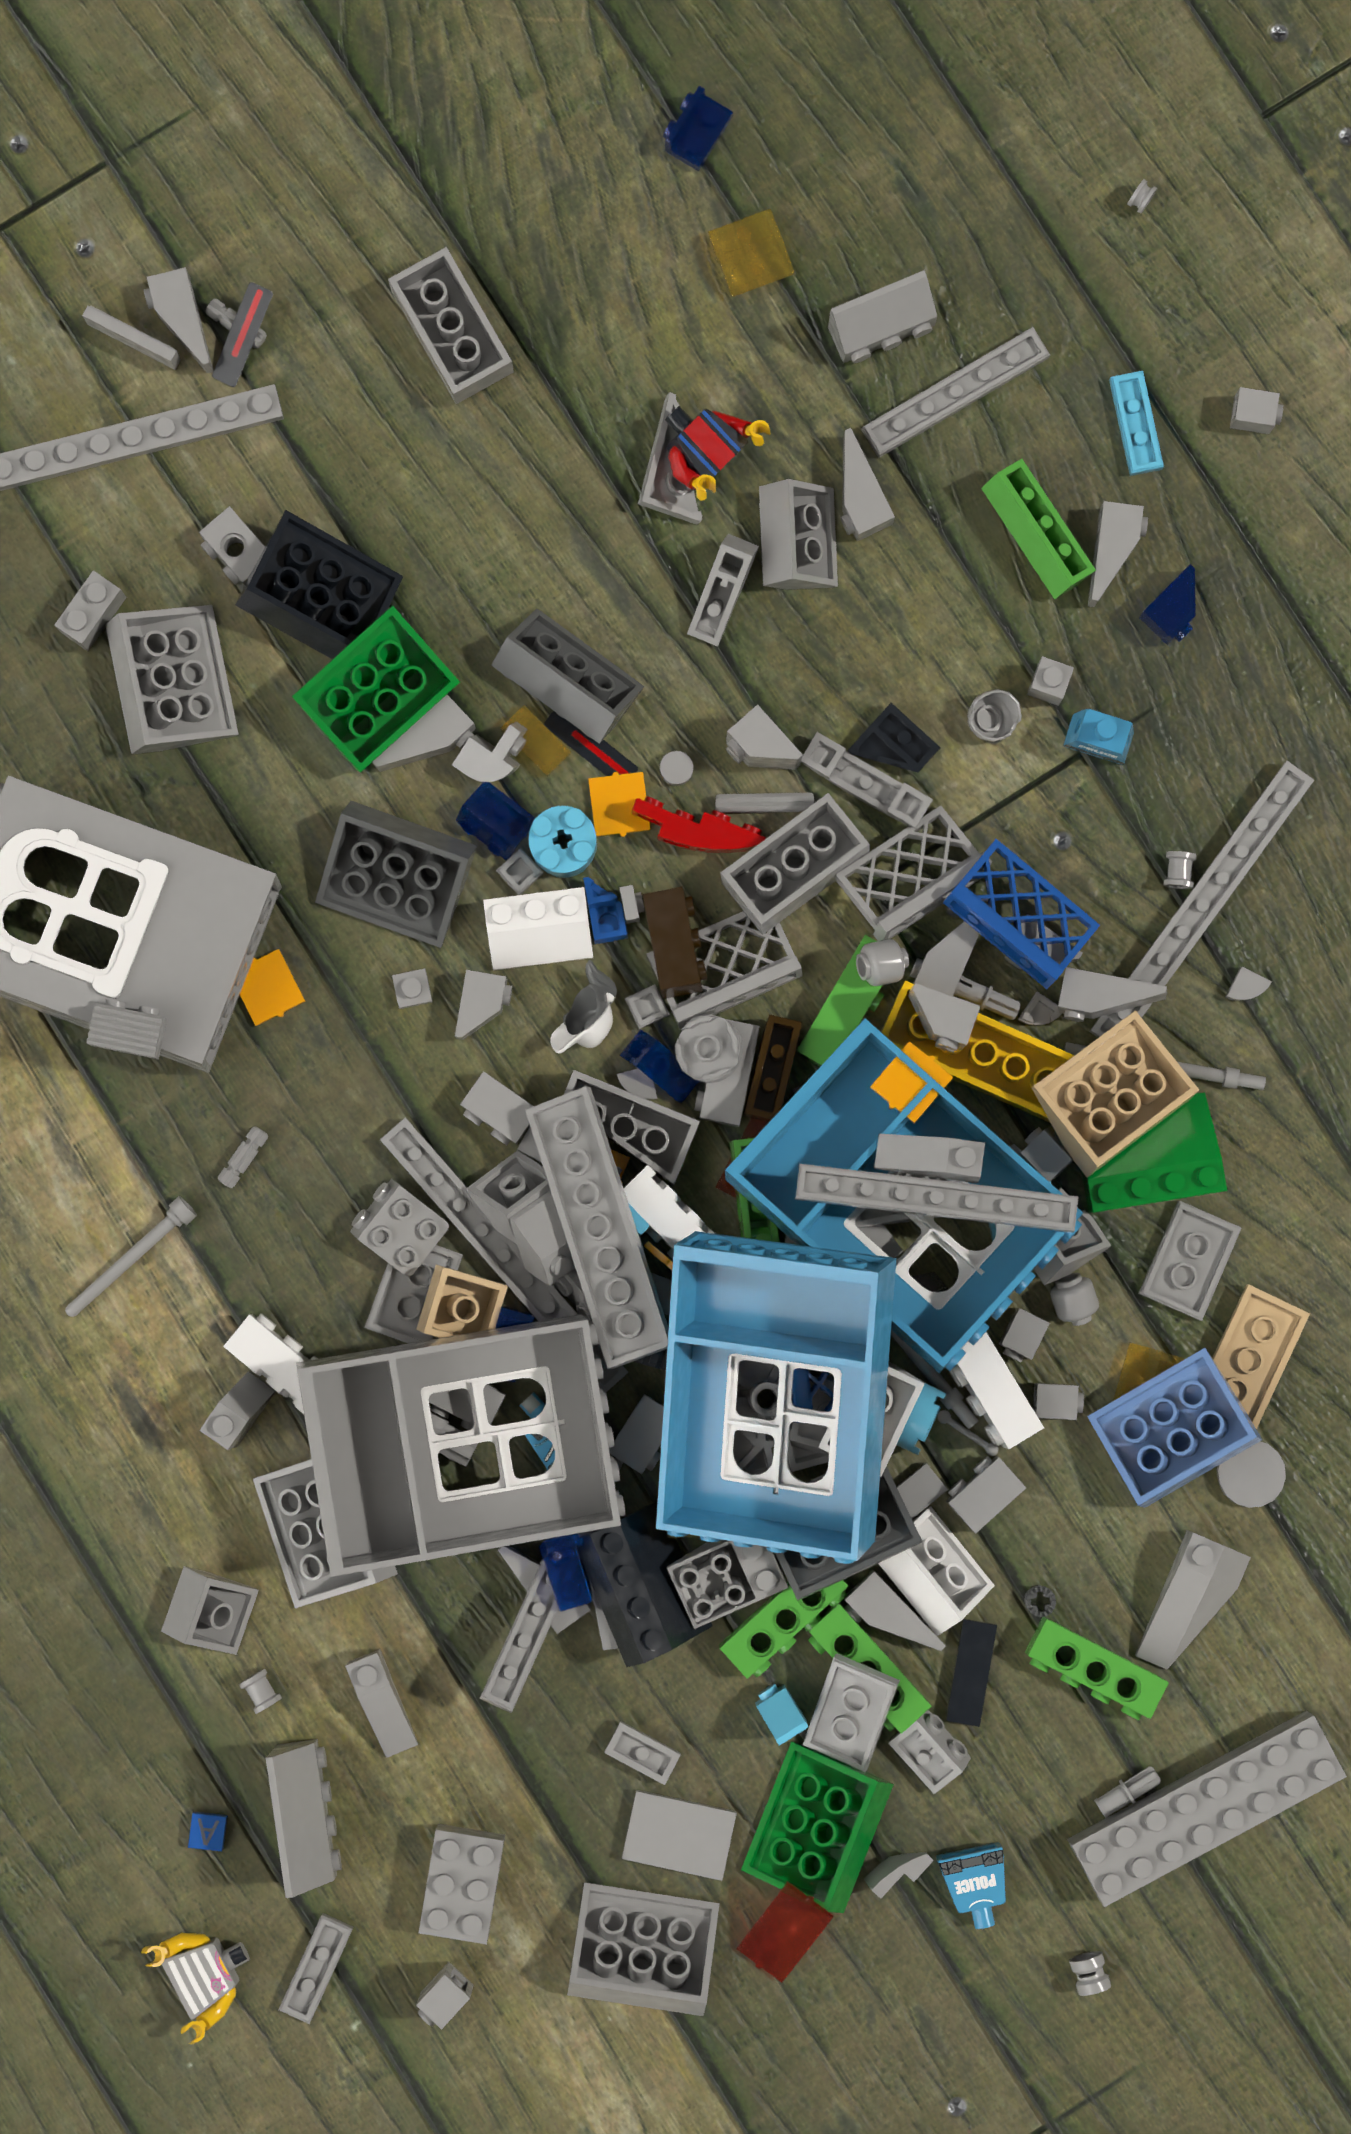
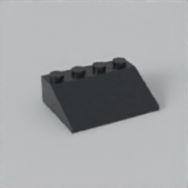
[235,510,403,659]
[573,1501,713,1667]

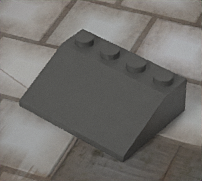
[315,801,477,948]
[776,1466,923,1601]

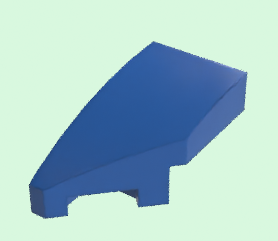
[583,877,628,944]

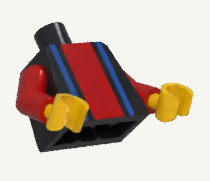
[665,406,771,501]

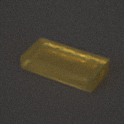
[500,705,571,777]

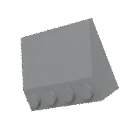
[105,605,239,754]
[253,1459,398,1608]
[266,1739,342,1898]
[567,1883,719,2016]

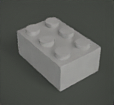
[419,1824,505,1945]

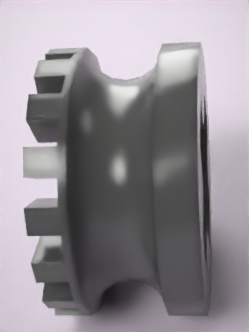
[1024,1585,1056,1617]

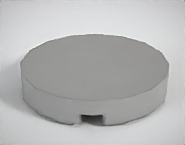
[675,1014,743,1083]
[1216,1441,1286,1508]

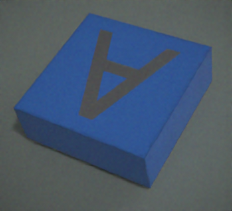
[188,1812,228,1852]

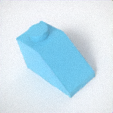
[755,1684,808,1746]

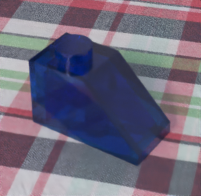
[1139,564,1196,645]

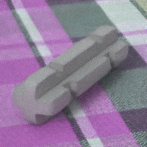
[206,299,267,348]
[218,1126,268,1188]

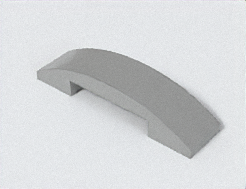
[801,732,933,829]

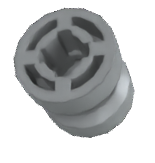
[1069,1951,1111,1996]

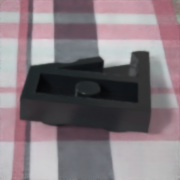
[847,703,941,773]

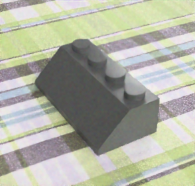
[491,609,644,744]

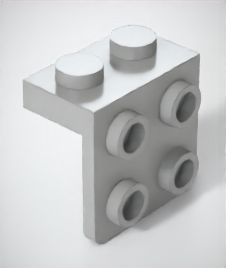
[350,1178,449,1276]

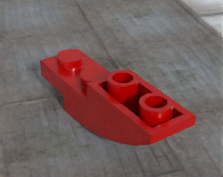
[631,796,766,853]

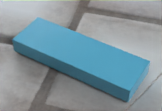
[1109,371,1164,476]

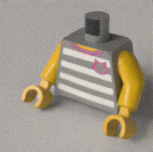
[141,1933,250,2044]

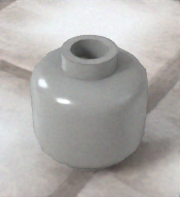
[856,939,909,986]
[1050,1273,1099,1326]

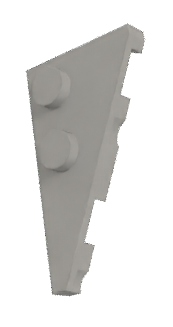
[638,392,702,525]

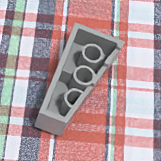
[564,1070,700,1185]

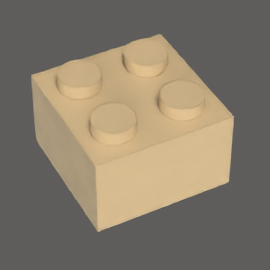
[416,1264,508,1338]

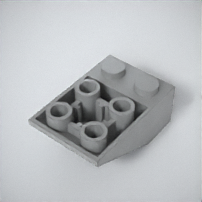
[667,1540,789,1629]

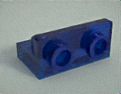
[663,86,733,171]
[456,782,535,861]

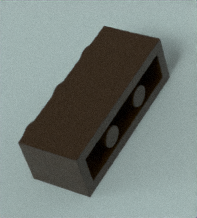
[643,886,707,999]
[743,1014,802,1122]

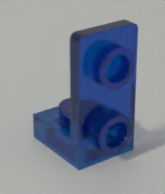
[620,1029,699,1103]
[539,1533,592,1612]

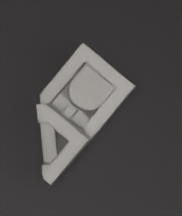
[864,1852,934,1899]

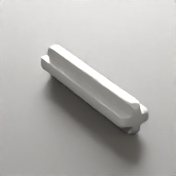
[715,793,814,813]

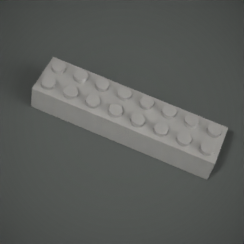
[1067,1711,1347,1907]

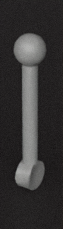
[937,1410,999,1456]

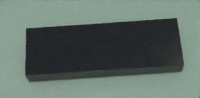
[945,1618,997,1727]

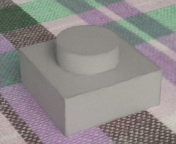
[619,885,645,924]
[392,968,433,1009]

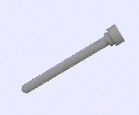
[65,1196,197,1317]

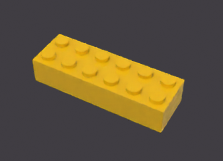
[881,980,1075,1123]

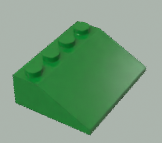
[291,605,460,773]
[1081,1092,1228,1214]
[741,1741,894,1913]

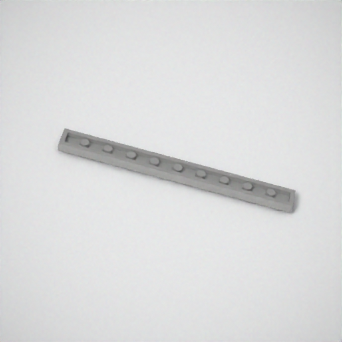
[0,384,284,491]
[1089,761,1314,1038]
[380,1117,628,1392]

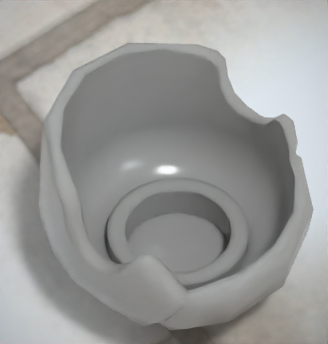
[967,689,1022,742]

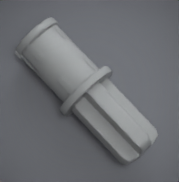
[954,976,1020,1020]
[1094,1766,1161,1819]

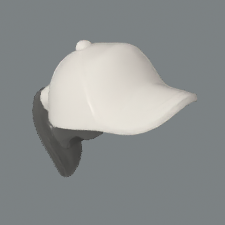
[550,960,617,1054]

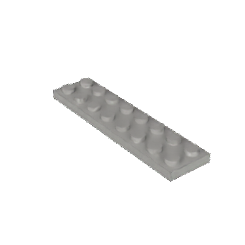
[525,1086,669,1369]

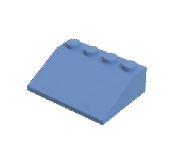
[1087,1348,1262,1508]

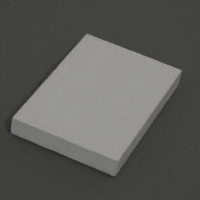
[1138,1201,1241,1321]
[364,1245,463,1344]
[803,1653,900,1772]
[622,1790,737,1881]

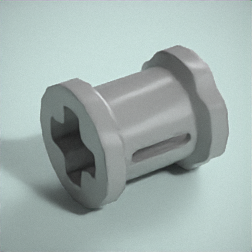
[1163,851,1196,889]
[239,1669,282,1714]

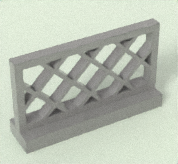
[834,806,992,941]
[646,911,803,1030]

